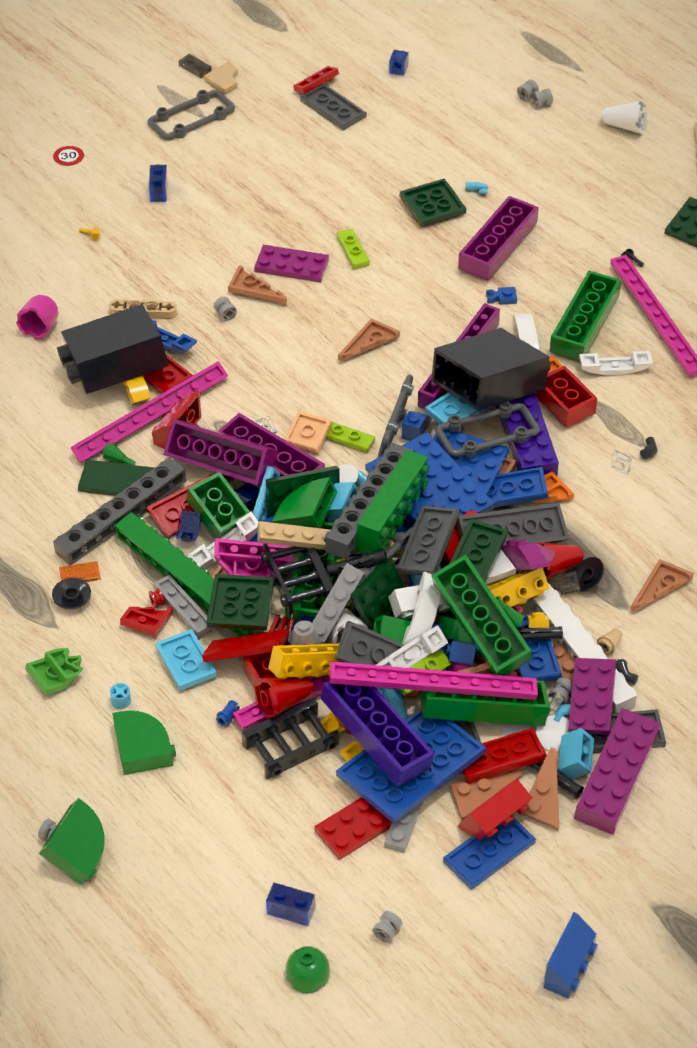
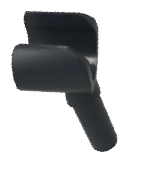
[621,248,644,267]

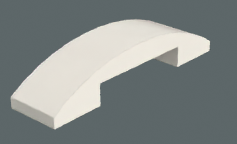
[513,313,539,350]
[579,351,653,375]
[188,512,259,569]
[402,572,441,645]
[376,625,448,668]

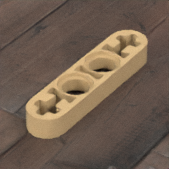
[109,299,177,319]

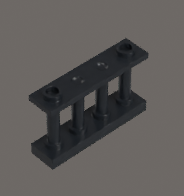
[261,543,333,614]
[242,698,339,779]

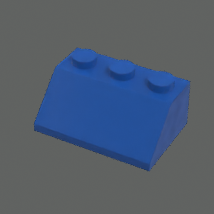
[543,912,598,998]

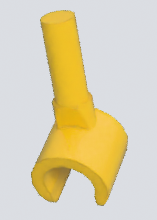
[79,227,101,240]

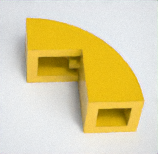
[121,376,151,405]

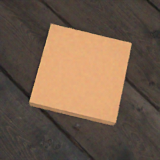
[284,411,333,453]

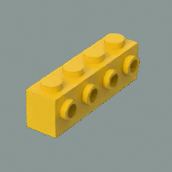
[488,568,550,607]
[268,643,339,679]

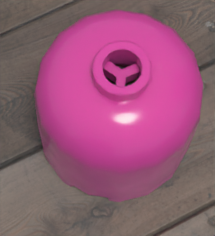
[16,295,59,339]

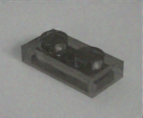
[178,54,212,78]

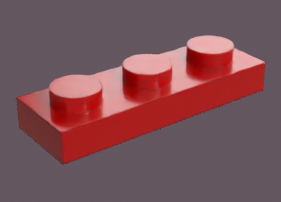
[293,66,339,94]

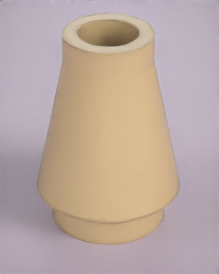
[596,628,622,655]

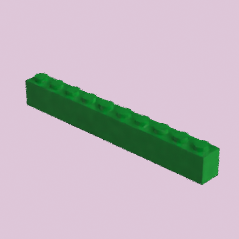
[114,512,263,636]

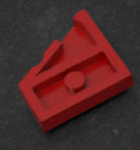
[120,607,173,637]

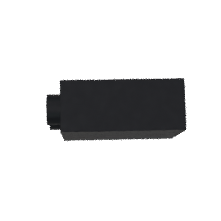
[57,304,169,395]
[431,328,550,411]

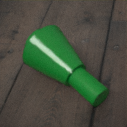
[102,443,136,465]
[496,596,524,629]

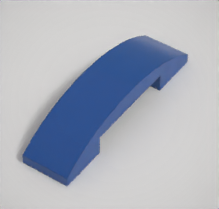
[151,319,197,353]

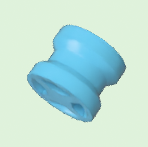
[110,683,131,709]

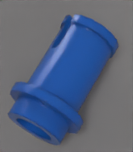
[216,700,240,726]

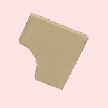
[204,62,238,94]

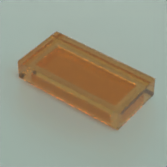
[59,561,101,582]

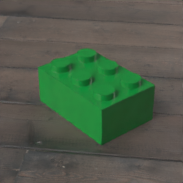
[186,471,250,538]

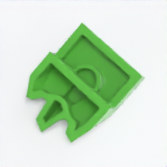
[25,648,83,696]

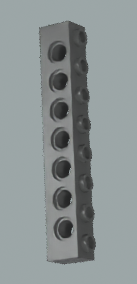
[324,443,414,559]
[53,457,187,566]

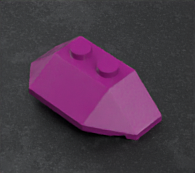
[501,539,555,570]

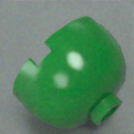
[285,946,330,993]

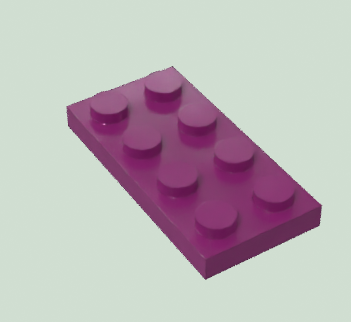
[254,244,329,283]
[568,658,616,735]

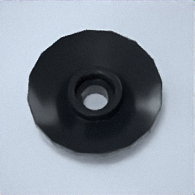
[571,557,605,592]
[52,578,91,609]

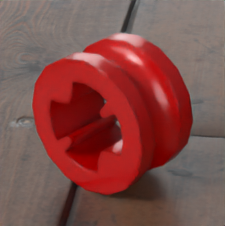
[148,588,165,608]

